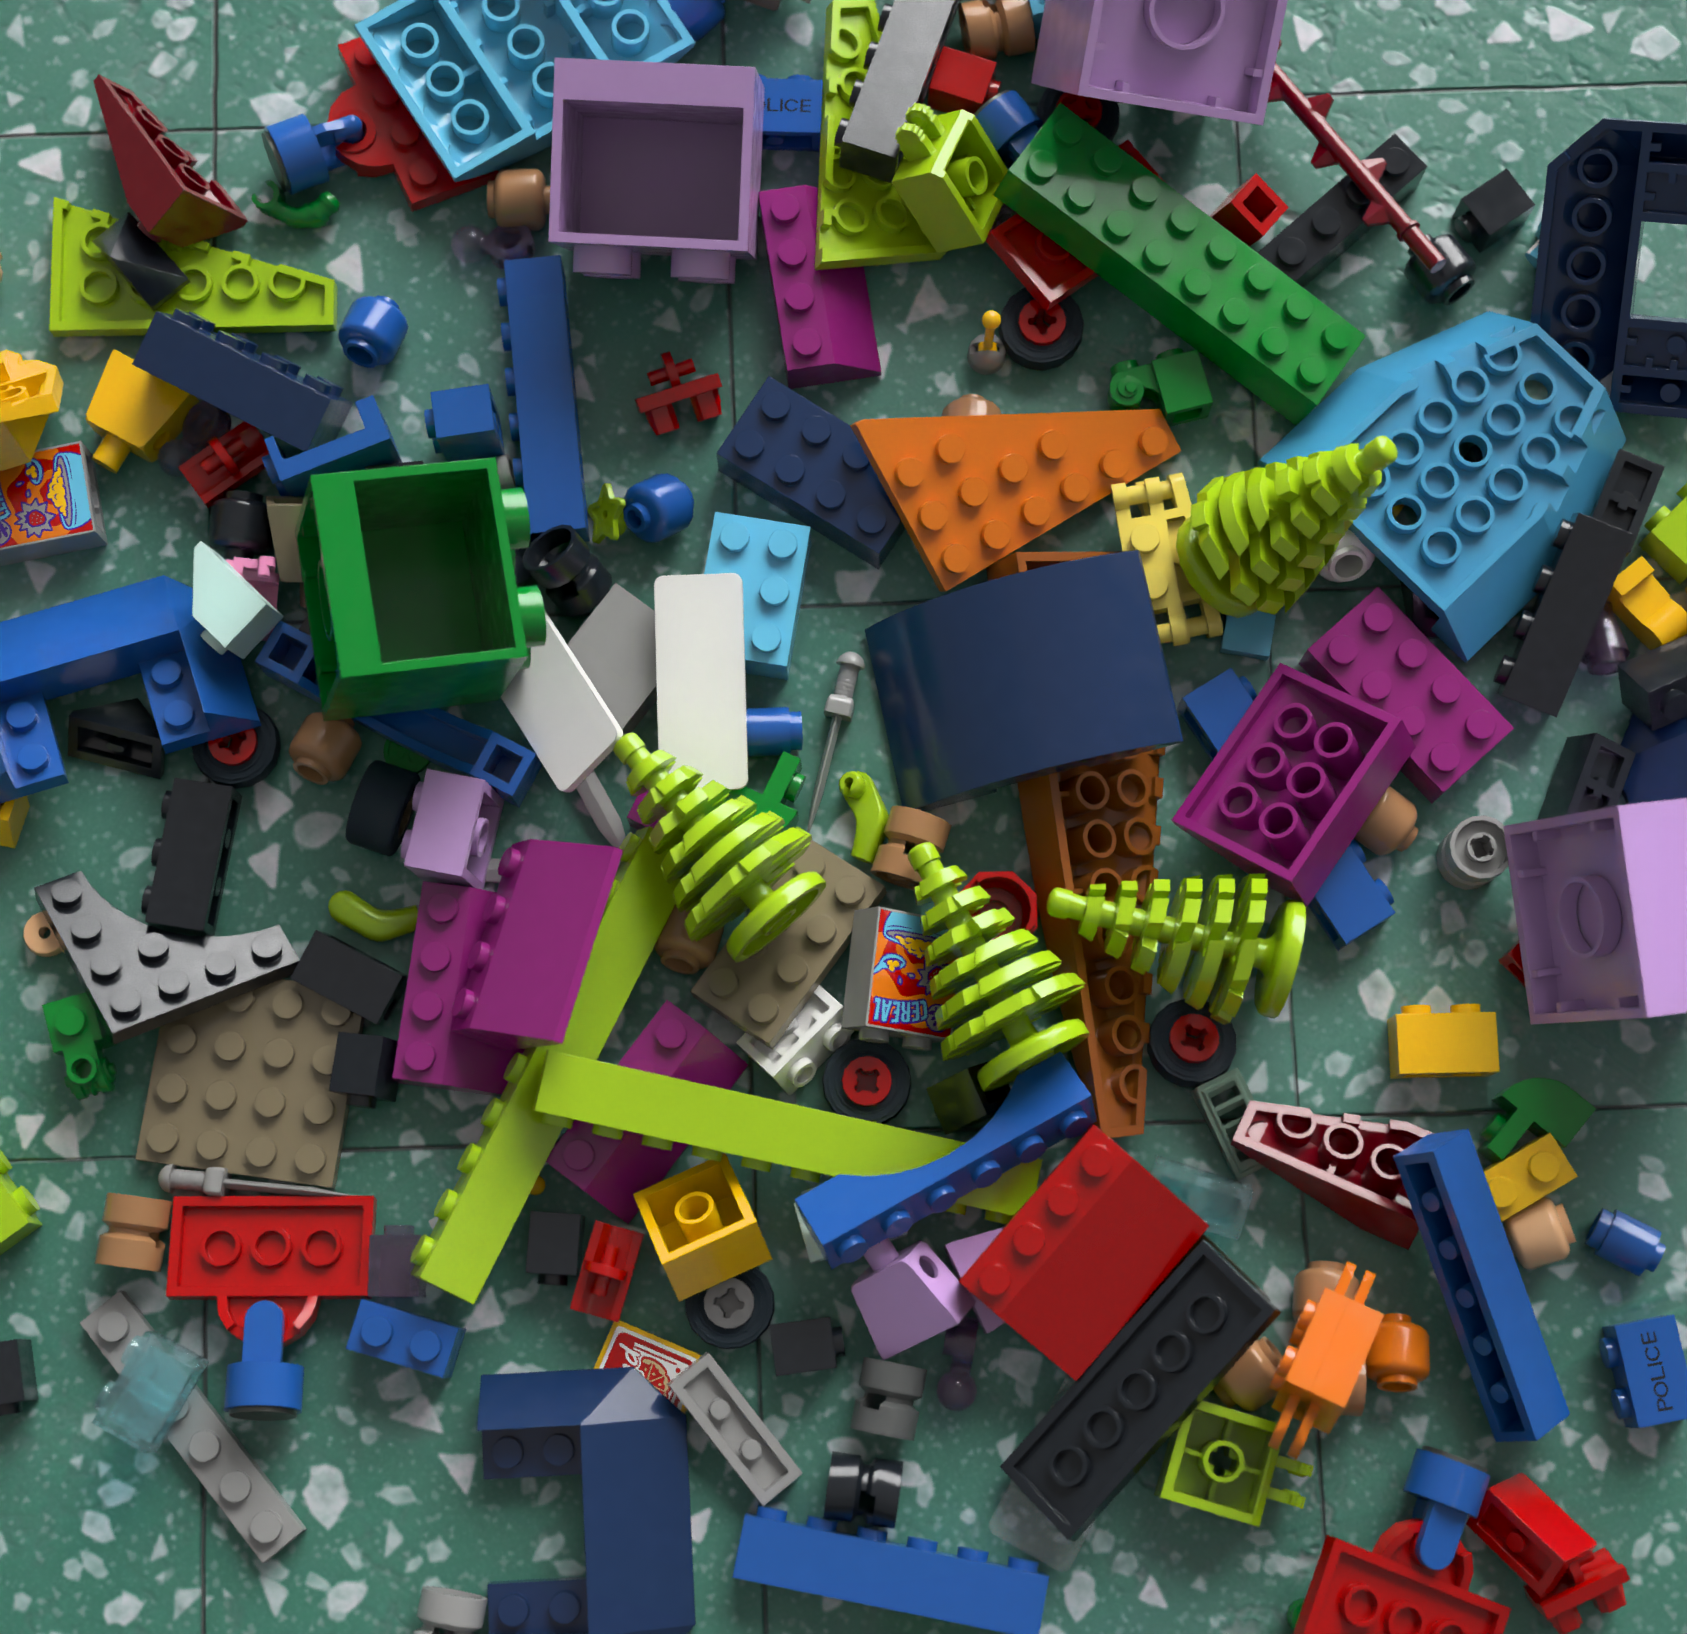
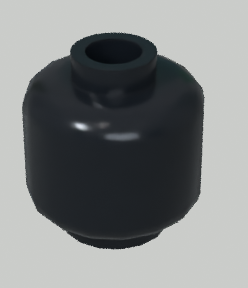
[1404,234,1476,306]
[209,490,272,560]

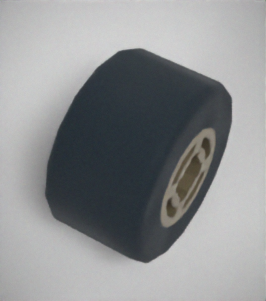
[345,760,420,856]

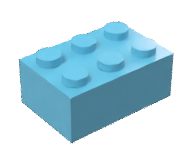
[704,512,811,680]

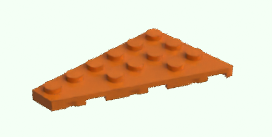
[850,409,1182,592]

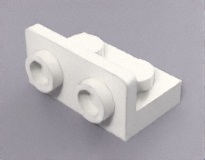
[736,985,854,1095]

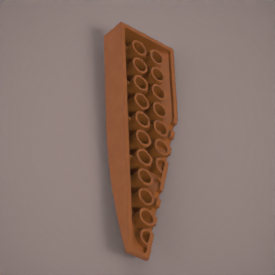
[986,551,1166,1138]

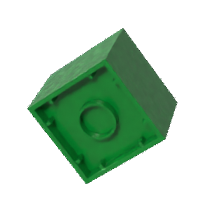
[295,457,546,721]

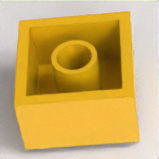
[633,1153,772,1301]

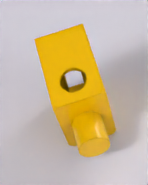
[85,349,202,473]

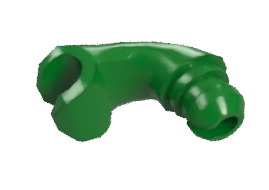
[251,180,340,229]

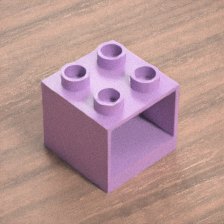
[1031,0,1288,125]
[548,57,765,284]
[1503,798,1687,1025]

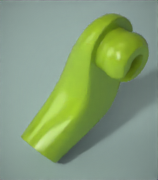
[839,771,889,865]
[328,890,418,942]

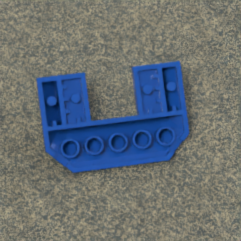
[0,575,261,803]

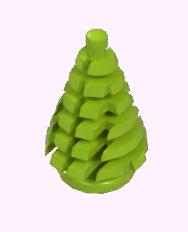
[1176,436,1398,618]
[613,732,826,963]
[907,842,1089,1092]
[1047,873,1306,1025]

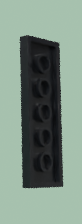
[1000,1240,1282,1541]

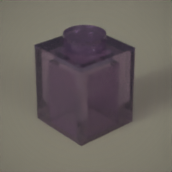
[368,1225,426,1298]

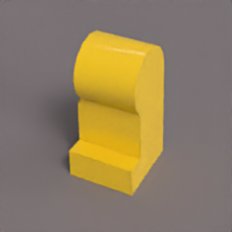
[1605,556,1687,650]

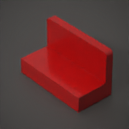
[1466,1473,1597,1597]

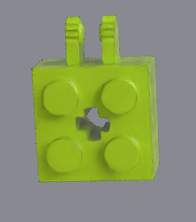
[891,102,1008,253]
[1154,1400,1314,1527]

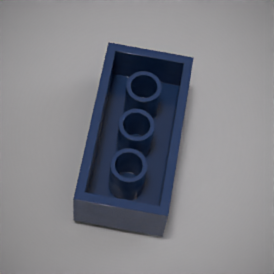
[132,308,353,451]
[716,376,906,570]

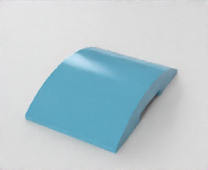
[354,0,695,182]

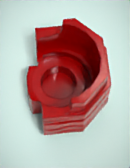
[960,871,1038,942]

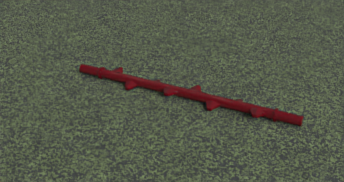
[1267,40,1447,273]

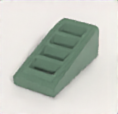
[1190,1067,1264,1181]

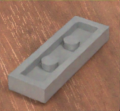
[667,1351,803,1506]

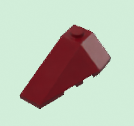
[93,75,248,248]
[1231,1100,1433,1250]

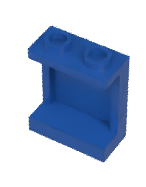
[262,395,403,496]

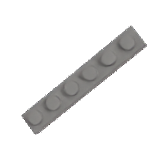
[80,1291,307,1563]

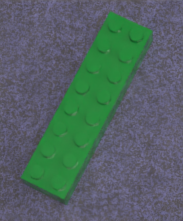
[993,103,1366,425]

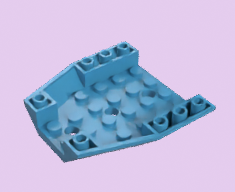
[1258,311,1627,663]

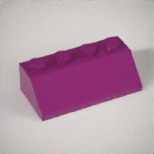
[758,185,882,389]
[546,1000,749,1225]

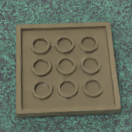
[135,979,365,1189]

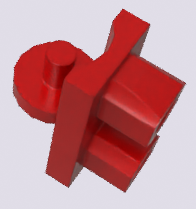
[634,351,722,436]
[178,421,269,508]
[569,1220,645,1323]
[1523,1547,1630,1634]

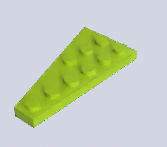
[815,0,947,270]
[49,197,337,337]

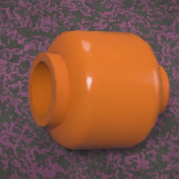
[1365,1313,1430,1392]

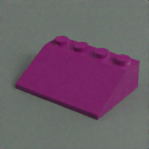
[1172,663,1416,907]
[451,839,623,1050]
[392,881,525,1097]

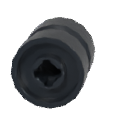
[523,524,612,617]
[823,1451,903,1529]

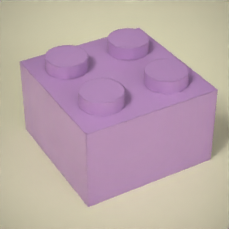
[401,769,504,889]

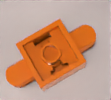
[1267,1261,1384,1460]

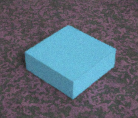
[1220,611,1276,661]

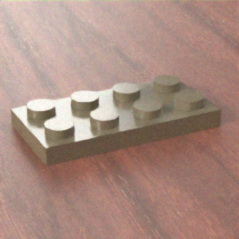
[690,840,887,1049]

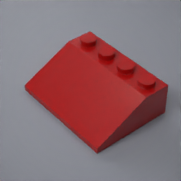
[959,1124,1210,1381]

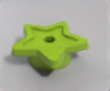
[588,483,627,544]

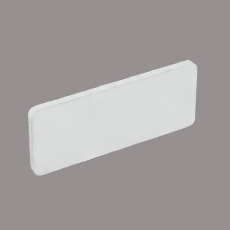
[654,573,748,790]
[501,611,623,793]

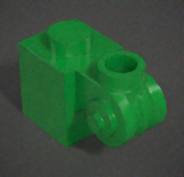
[1107,348,1213,427]
[42,992,117,1100]

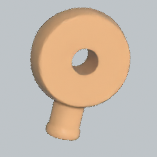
[23,912,64,957]

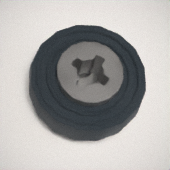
[685,1267,775,1349]

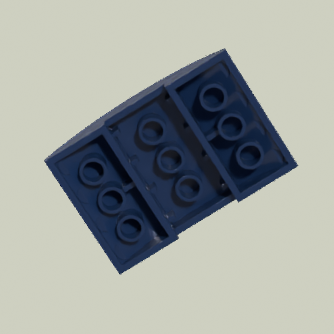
[865,550,1183,812]

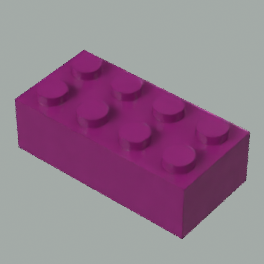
[1298,587,1514,804]

